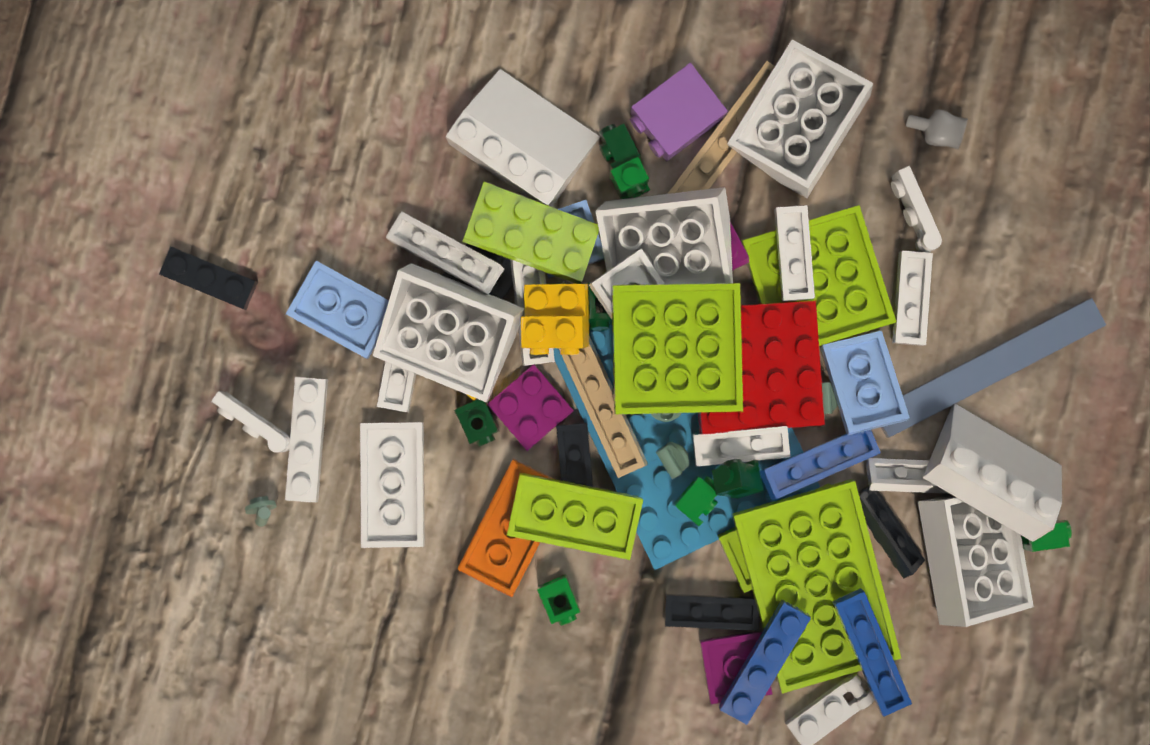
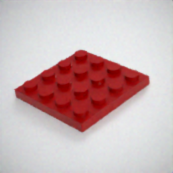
[698,301,825,434]

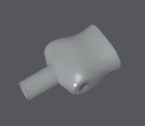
[906,109,968,150]

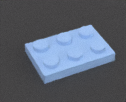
[286,261,389,359]
[821,331,910,435]

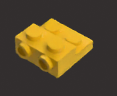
[521,284,589,355]

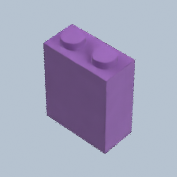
[630,62,728,162]

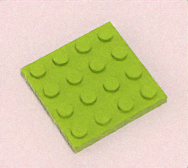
[741,205,896,346]
[612,283,743,414]

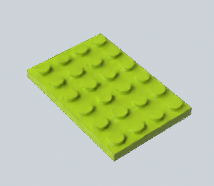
[732,479,902,694]

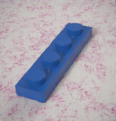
[760,430,881,500]
[832,588,912,717]
[719,600,811,725]

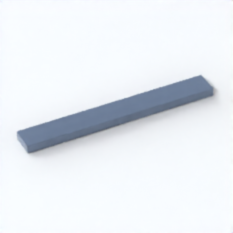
[881,298,1106,438]

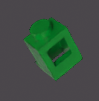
[609,157,650,199]
[673,476,718,526]
[1021,520,1072,552]
[537,574,580,626]

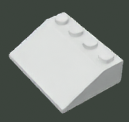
[727,40,873,198]
[446,69,600,207]
[596,187,733,285]
[373,263,525,402]
[923,404,1062,542]
[918,495,1034,627]

